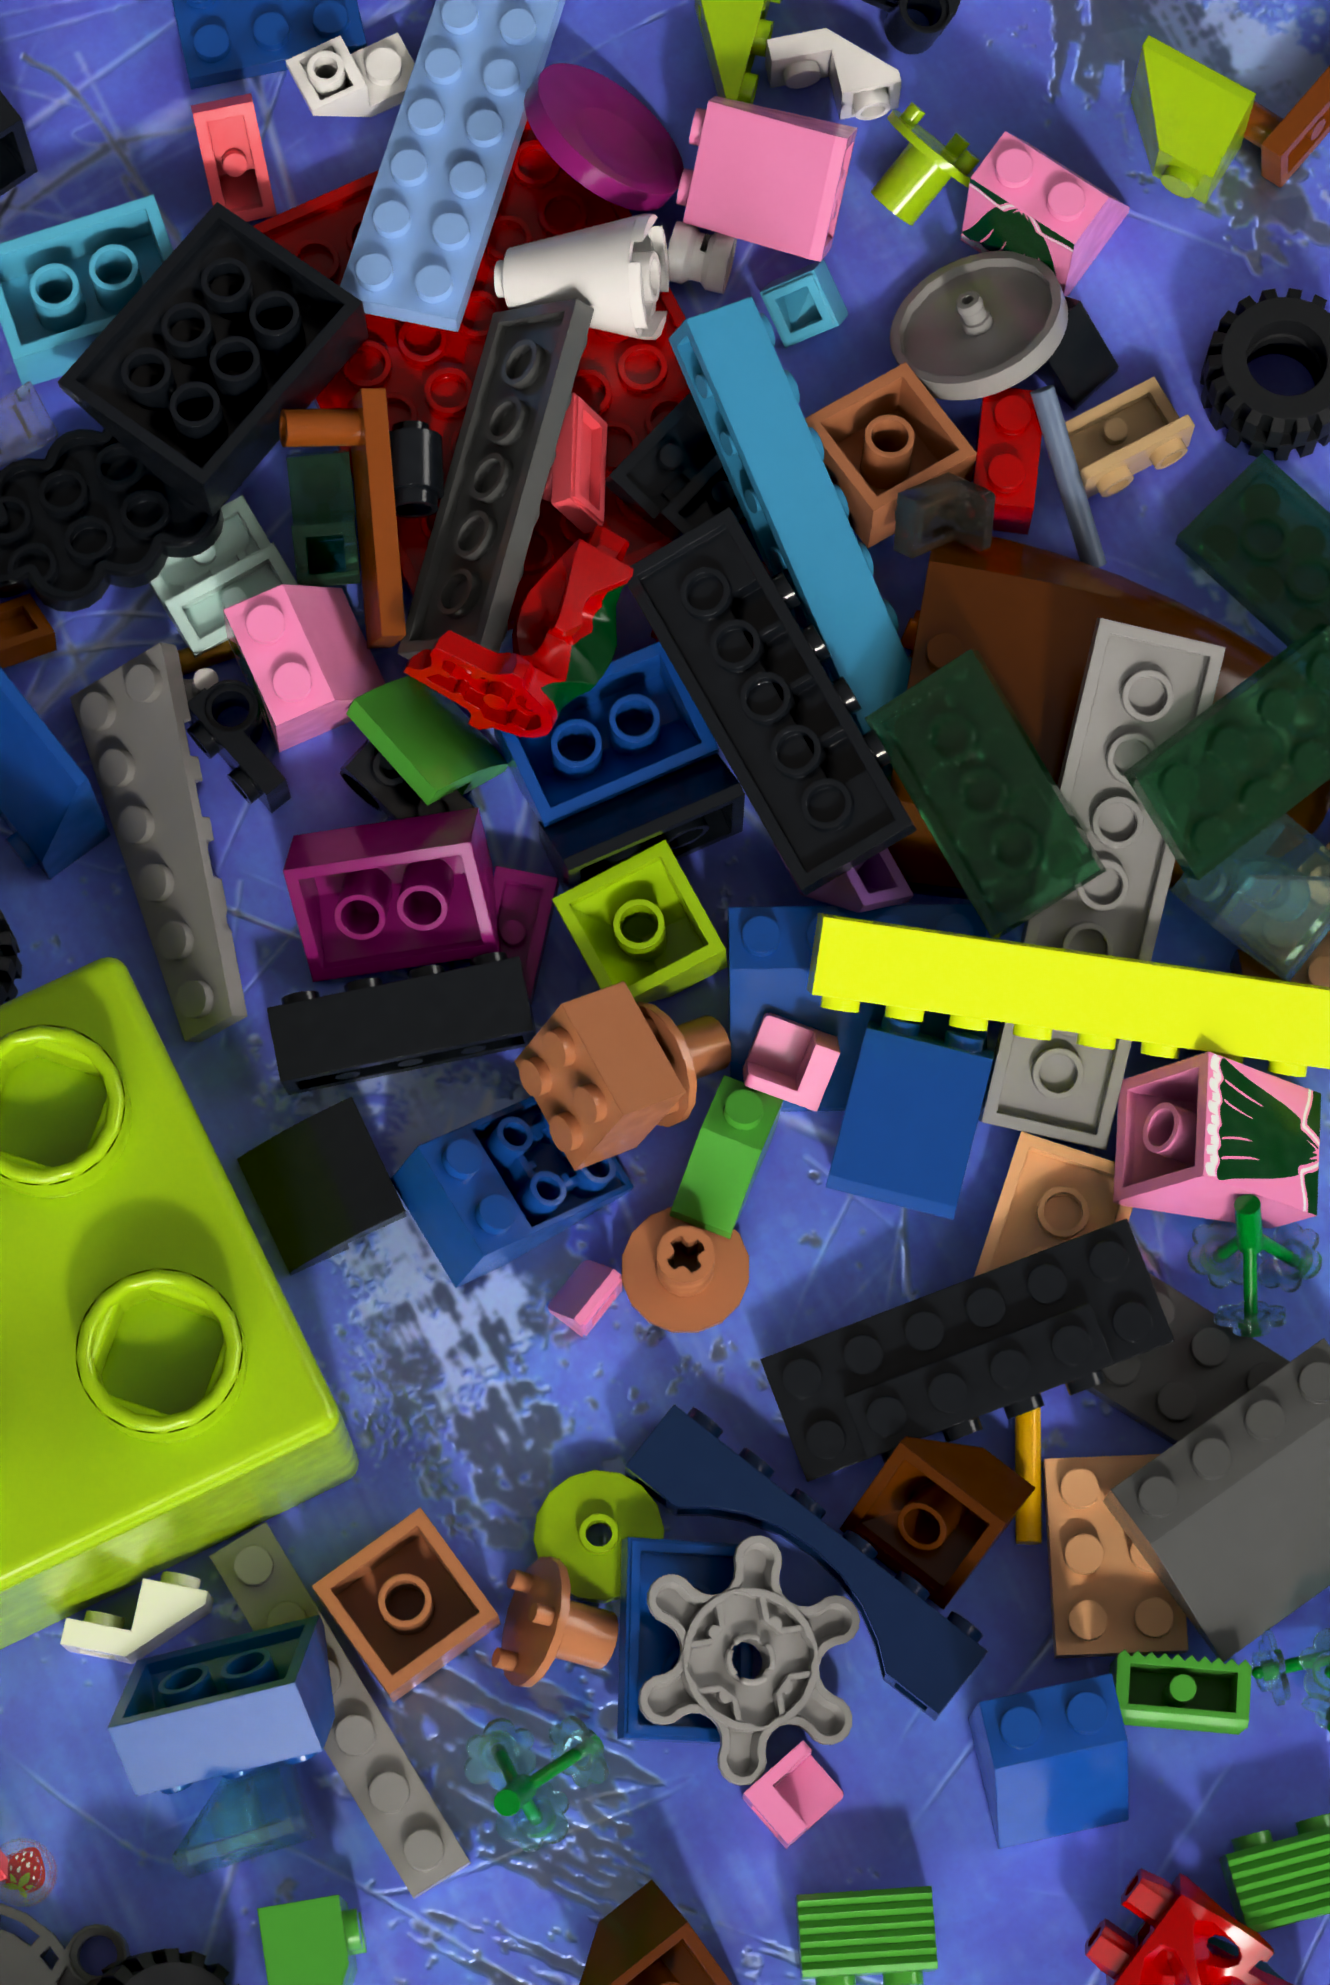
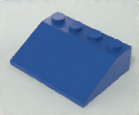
[0,667,111,879]
[727,904,987,1112]

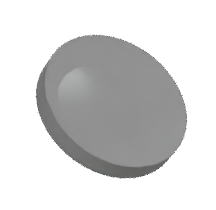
[890,251,1068,400]

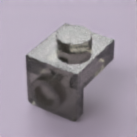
[893,472,995,559]

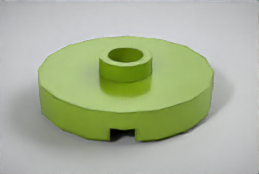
[533,1470,665,1603]

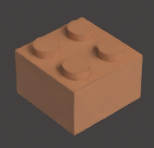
[805,362,977,549]
[514,981,686,1171]
[312,1507,501,1703]

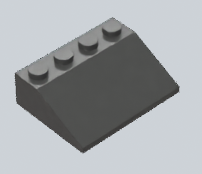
[1103,1338,1330,1662]

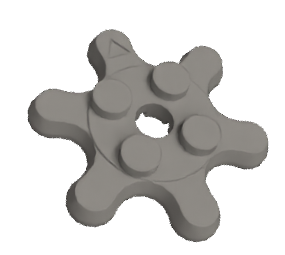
[638,1535,860,1786]

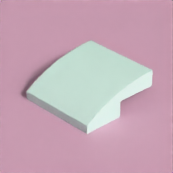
[149,495,298,658]

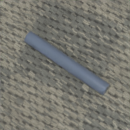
[1030,385,1106,568]

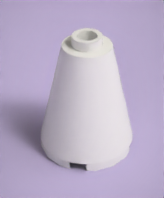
[494,214,669,340]

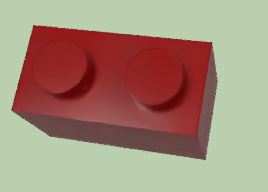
[967,388,1042,535]

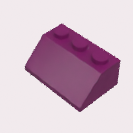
[283,807,500,982]

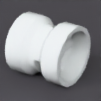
[668,221,737,294]

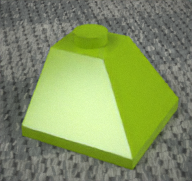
[1130,35,1256,204]
[552,839,728,1003]

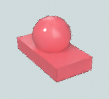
[542,393,608,534]

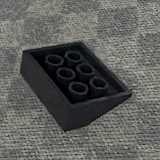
[58,202,369,517]

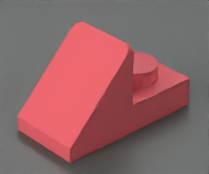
[191,93,277,222]

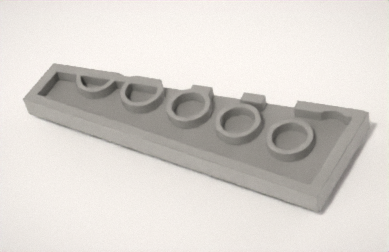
[70,642,248,1042]

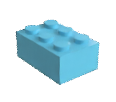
[0,194,173,388]

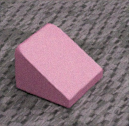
[548,1260,622,1337]

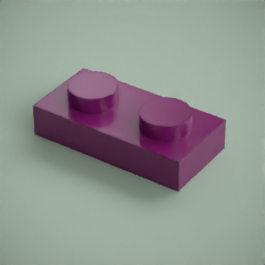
[493,866,559,1005]

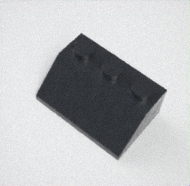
[538,753,745,892]

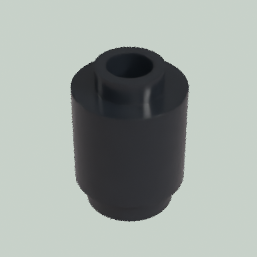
[389,420,444,518]

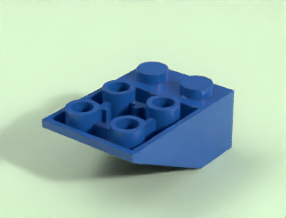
[391,1096,634,1288]

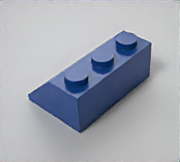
[494,642,719,828]
[107,1615,335,1796]

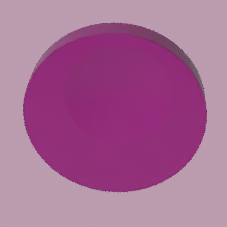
[524,63,684,211]

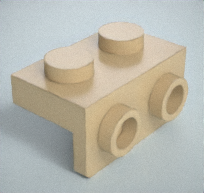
[1065,376,1195,498]

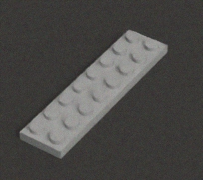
[978,618,1226,1150]

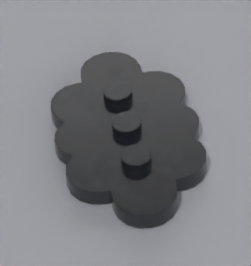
[0,428,244,612]

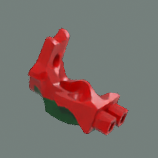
[403,525,634,738]
[1085,1868,1293,1985]

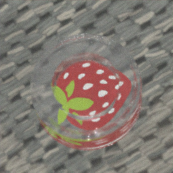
[0,1838,57,1907]

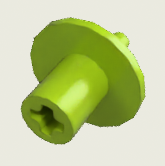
[871,102,980,226]

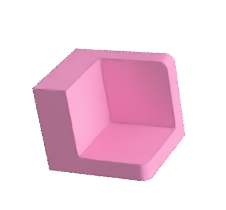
[742,1013,840,1112]
[742,1740,844,1849]

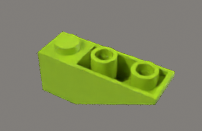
[695,0,782,104]

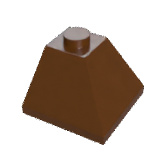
[839,1436,1035,1610]
[579,1880,732,1985]

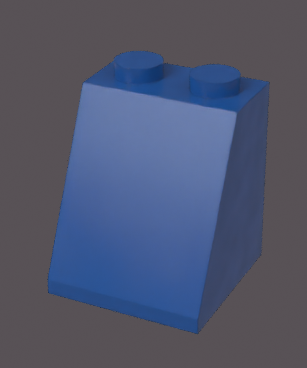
[826,1014,995,1220]
[968,1673,1129,1849]

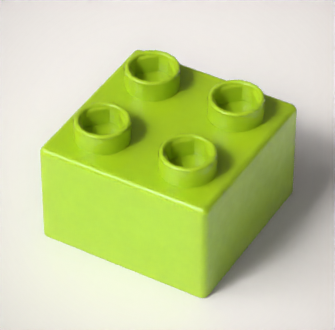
[0,957,359,1650]

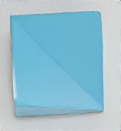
[759,259,848,348]

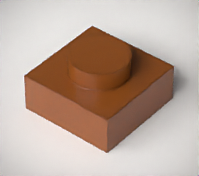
[0,593,57,669]

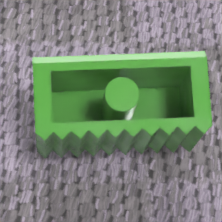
[1109,1649,1252,1735]
[1219,1813,1330,1933]
[795,1886,938,1985]

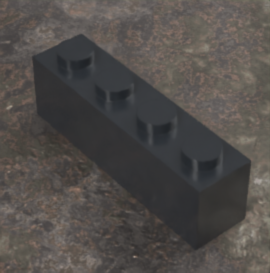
[267,952,537,1095]

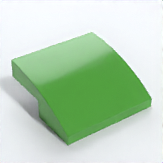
[346,676,508,806]

